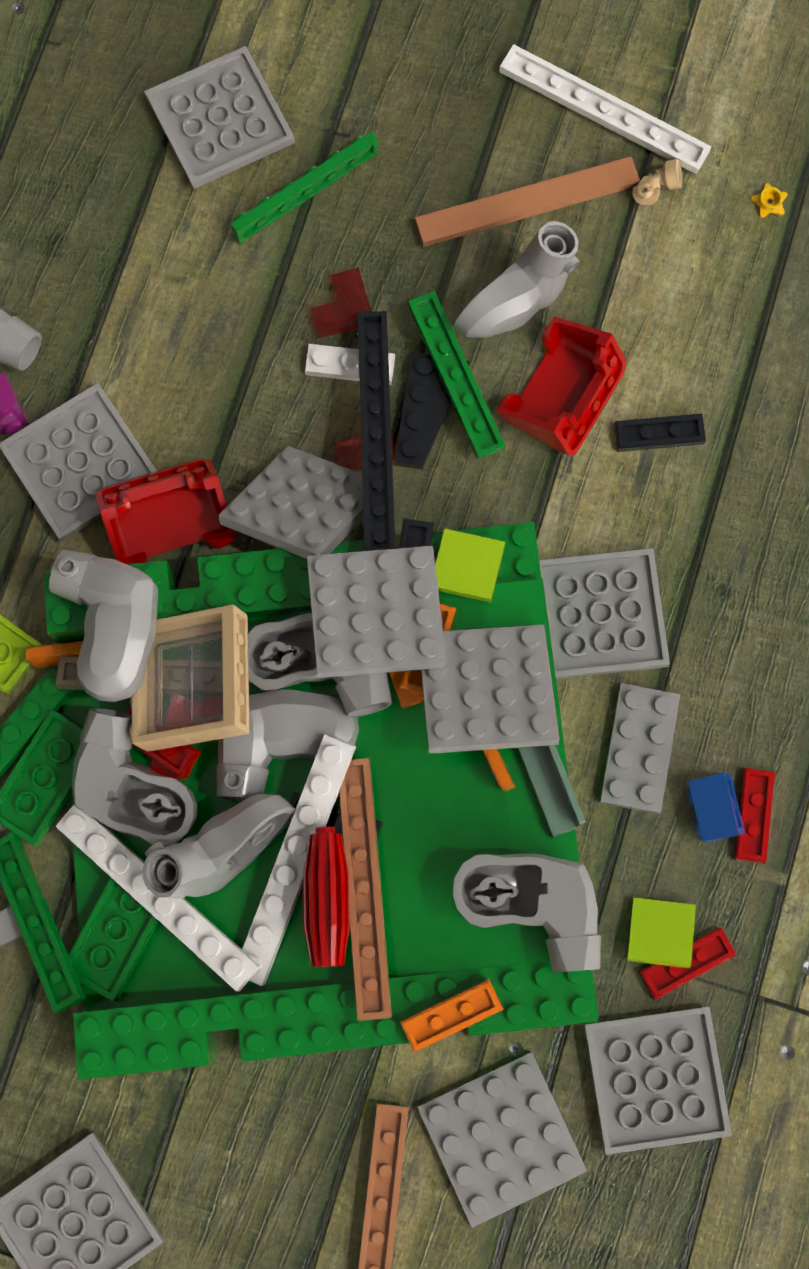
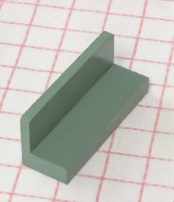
[517,745,586,838]

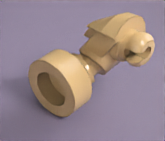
[632,159,682,206]

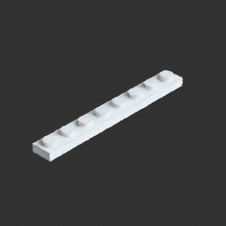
[499,44,712,174]
[242,734,356,986]
[55,805,260,992]

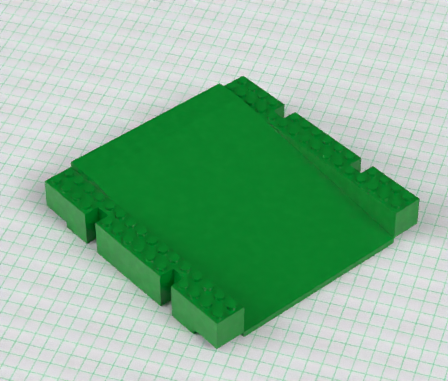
[43,522,599,1080]

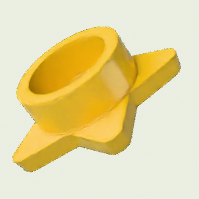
[751,183,788,218]

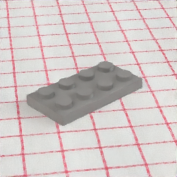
[599,683,681,814]

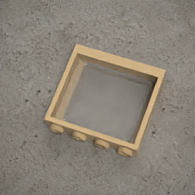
[129,604,249,752]

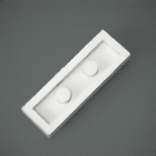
[305,344,395,385]

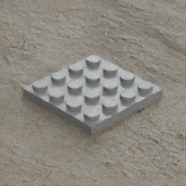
[144,46,295,189]
[0,383,157,542]
[219,446,363,559]
[307,546,447,678]
[539,548,670,679]
[421,625,560,754]
[584,1007,732,1155]
[417,1052,588,1228]
[0,1132,165,1269]

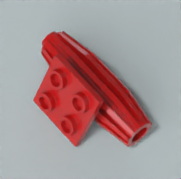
[302,827,351,967]

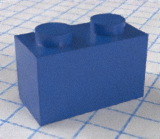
[686,772,745,842]

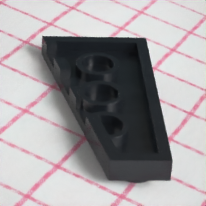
[394,352,470,470]

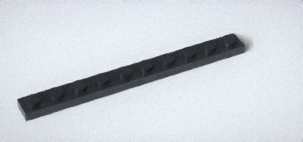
[358,311,396,551]

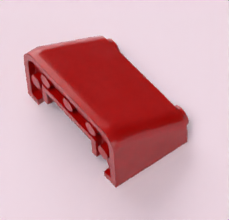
[496,316,626,456]
[95,459,236,565]

